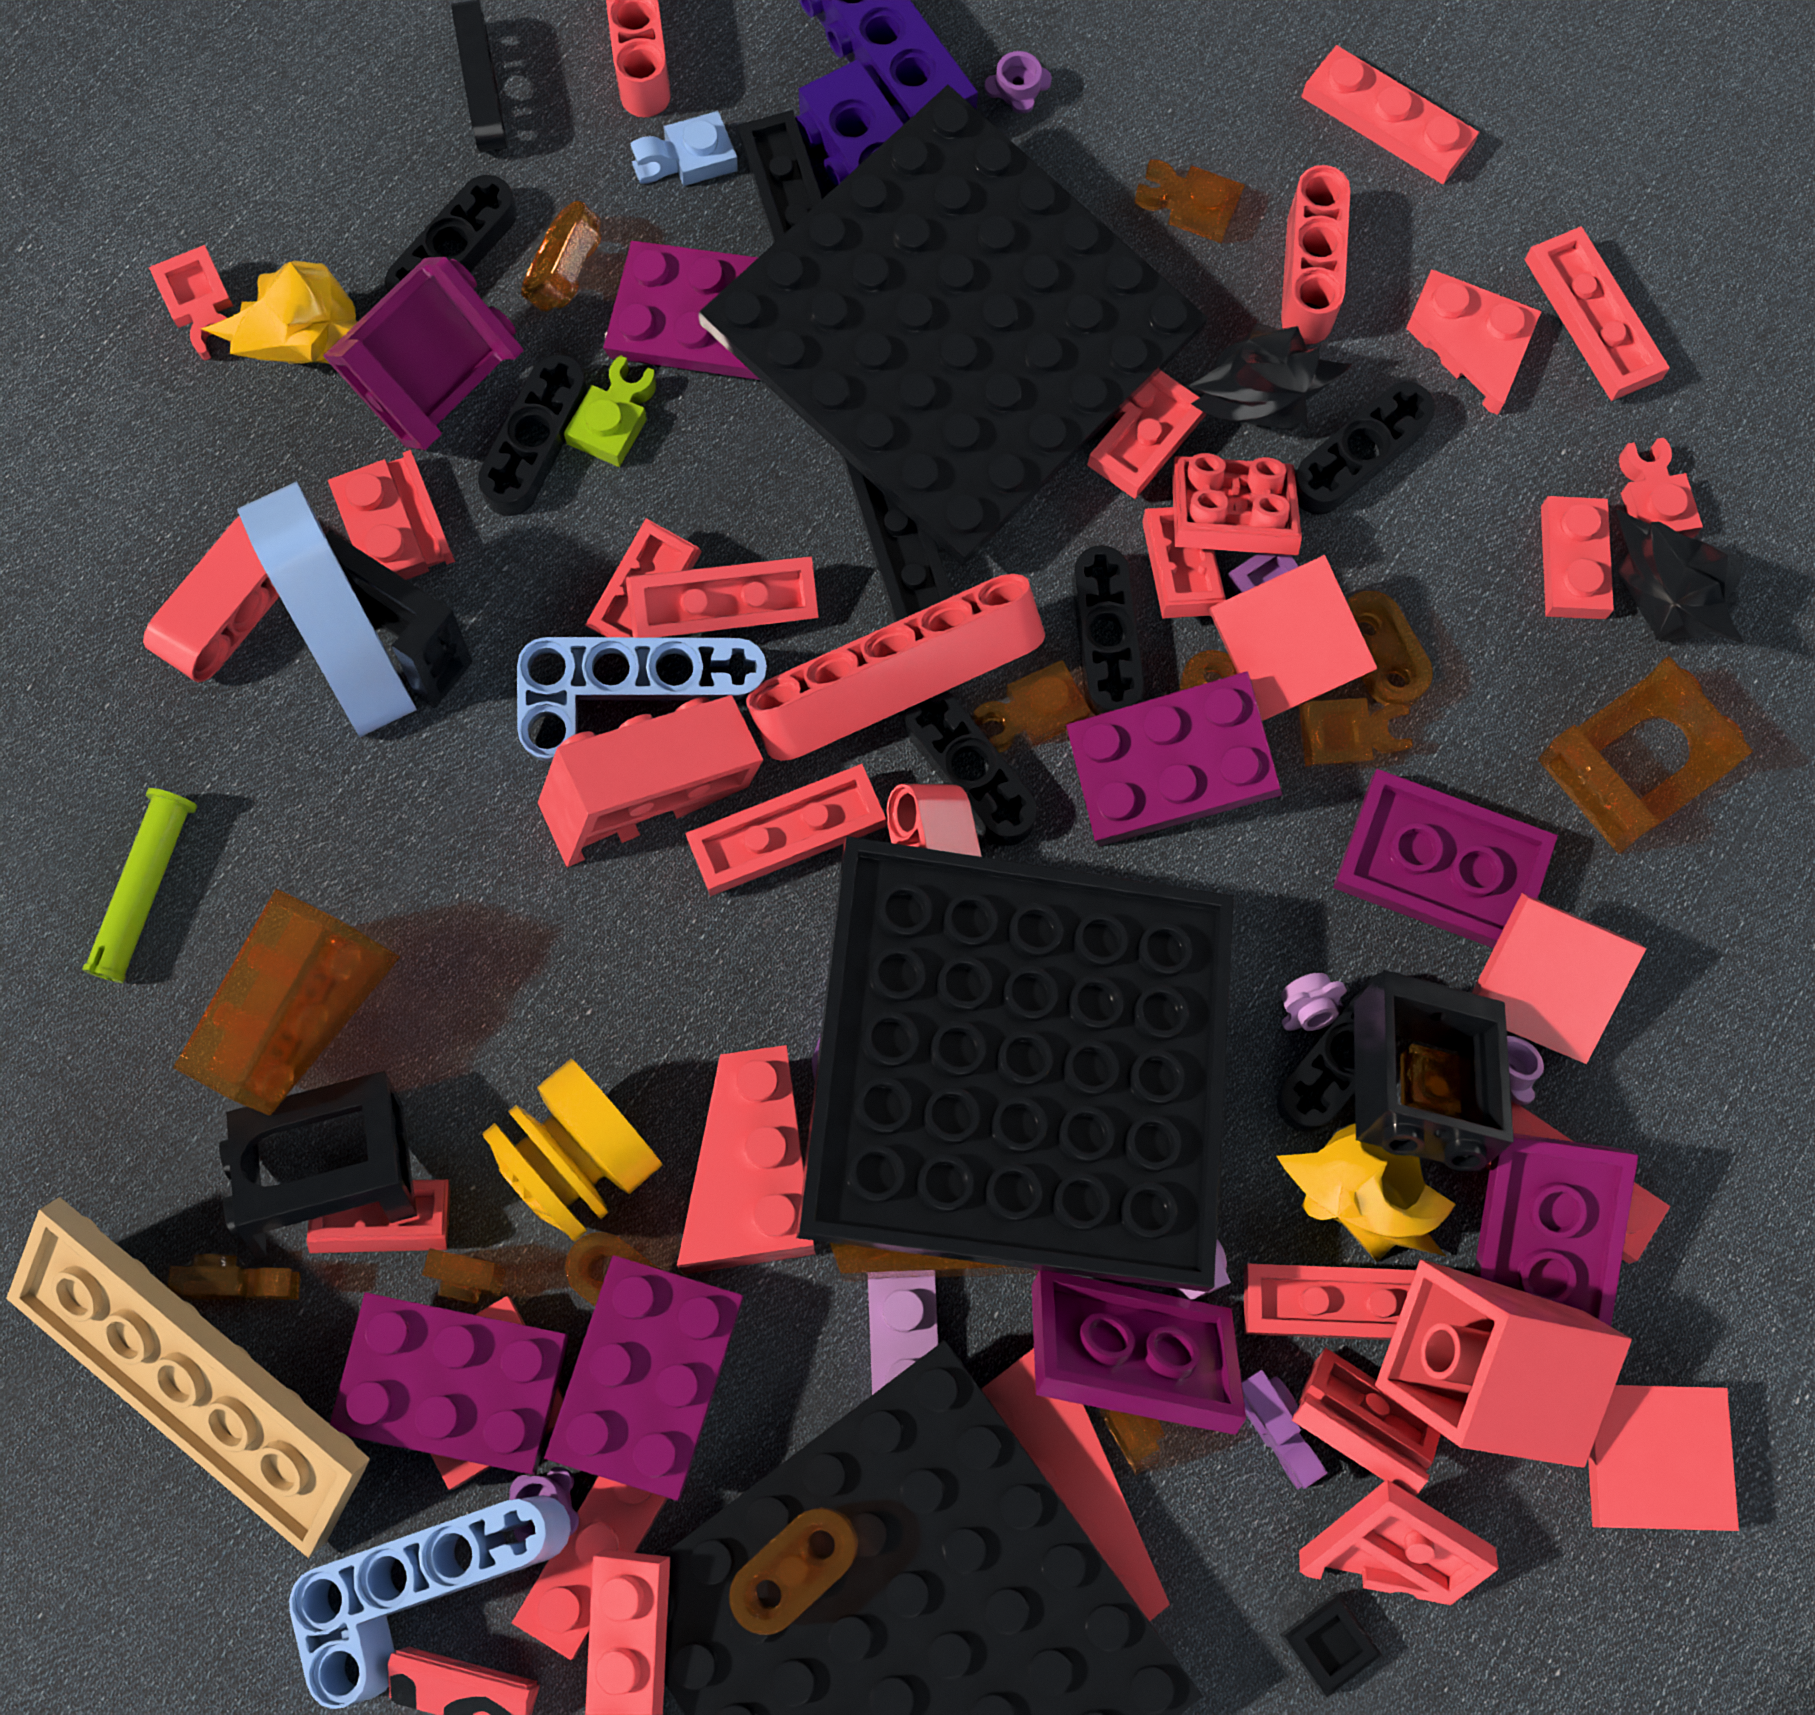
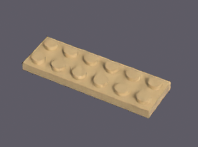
[6,1197,370,1558]

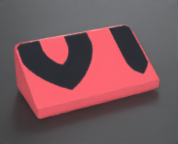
[388,1647,540,1715]

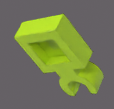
[564,356,657,468]

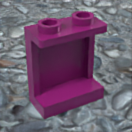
[323,257,524,450]

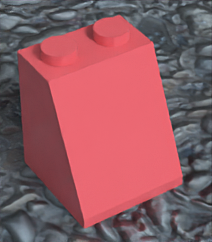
[1375,1259,1632,1468]

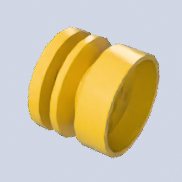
[482,1058,663,1242]

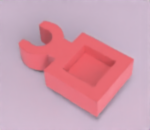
[149,245,233,361]
[1619,438,1703,538]

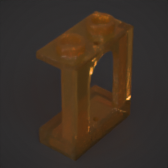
[1537,656,1754,855]

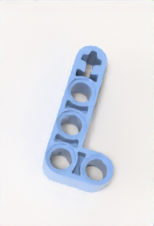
[237,481,417,737]
[517,637,767,762]
[289,1495,571,1709]

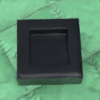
[1280,1593,1382,1697]

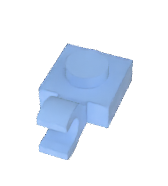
[630,111,737,186]

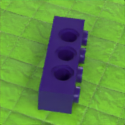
[799,0,978,124]
[795,59,904,188]

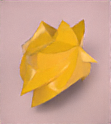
[201,260,358,364]
[1276,1123,1456,1262]

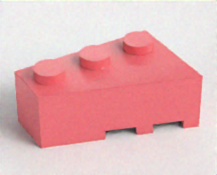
[538,695,763,868]
[677,1045,816,1274]

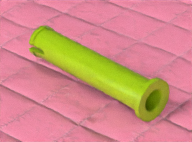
[82,788,197,984]

